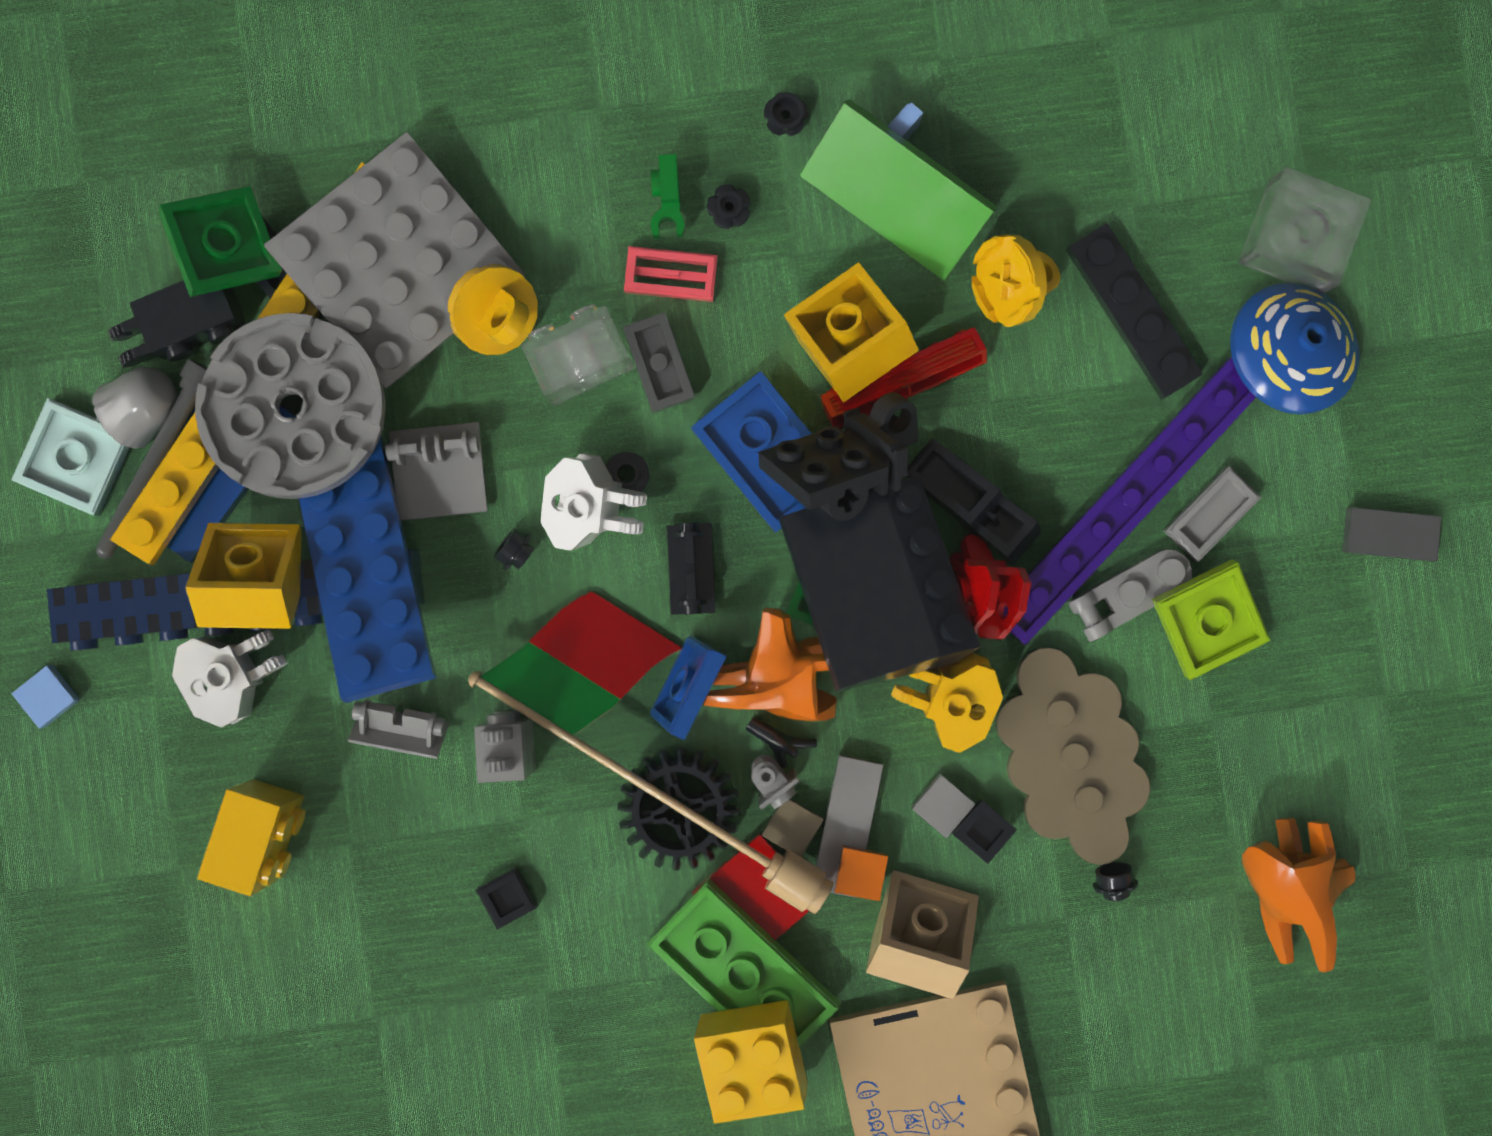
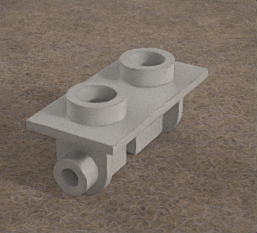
[348,699,449,759]
[752,755,799,810]

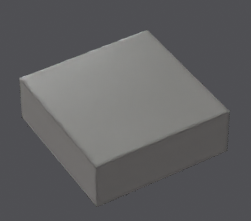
[911,773,975,839]

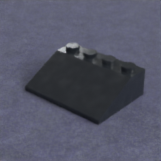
[779,476,981,692]

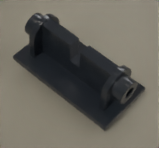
[667,523,716,615]

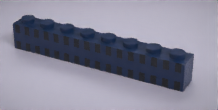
[47,549,425,651]

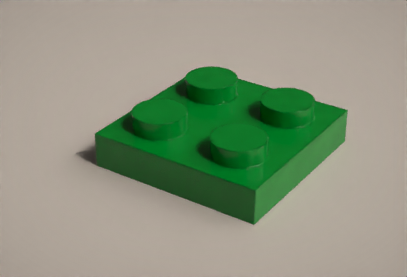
[158,186,282,297]

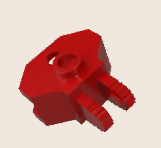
[949,534,1031,639]

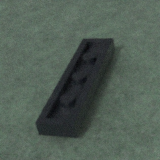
[1066,223,1203,400]

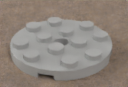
[195,313,386,499]

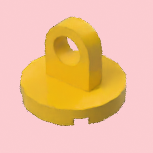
[971,234,1060,327]
[448,264,538,355]

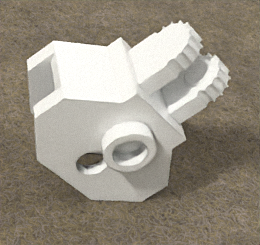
[540,453,647,551]
[172,630,288,728]

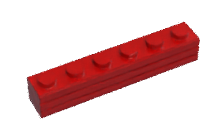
[820,327,988,429]

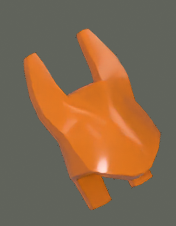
[703,608,837,722]
[1242,818,1356,972]

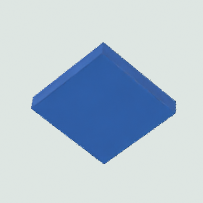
[650,635,726,740]

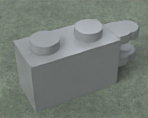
[474,710,536,783]

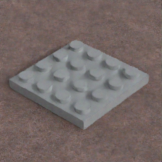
[264,132,525,390]

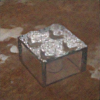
[1238,167,1372,293]
[521,304,635,406]

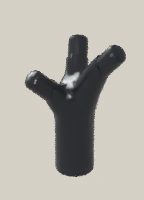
[745,715,818,768]

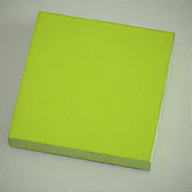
[1152,559,1271,680]

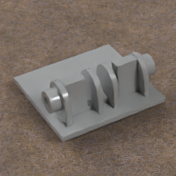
[385,422,488,520]

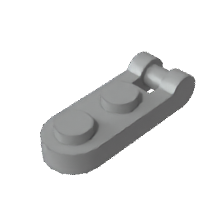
[1067,550,1192,642]

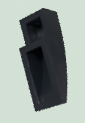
[907,438,1042,566]

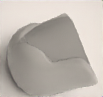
[92,367,179,449]

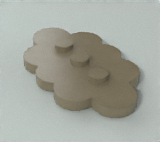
[995,647,1150,865]

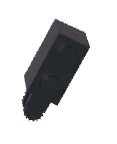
[108,280,247,367]

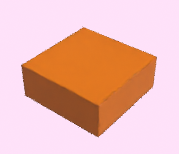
[834,845,888,901]

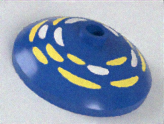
[1230,283,1360,415]

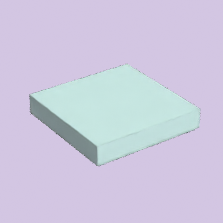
[11,398,130,516]

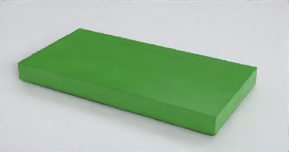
[800,99,997,280]
[646,878,841,1047]

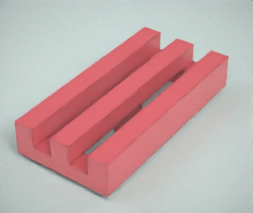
[624,246,718,302]

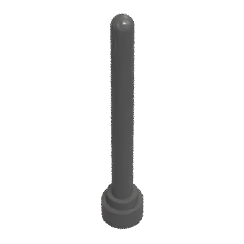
[96,358,208,559]

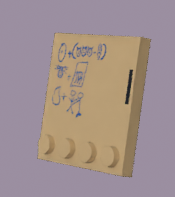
[829,980,1040,1136]

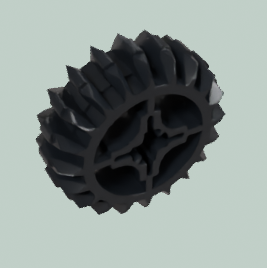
[617,746,740,871]

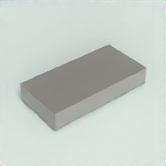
[1163,466,1261,562]

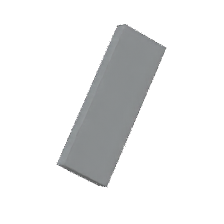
[815,754,883,898]

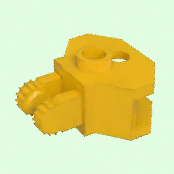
[891,652,1003,753]

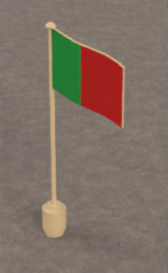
[468,591,834,914]

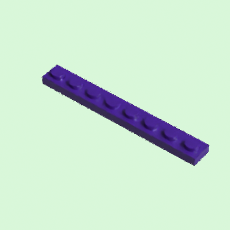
[1004,355,1256,645]

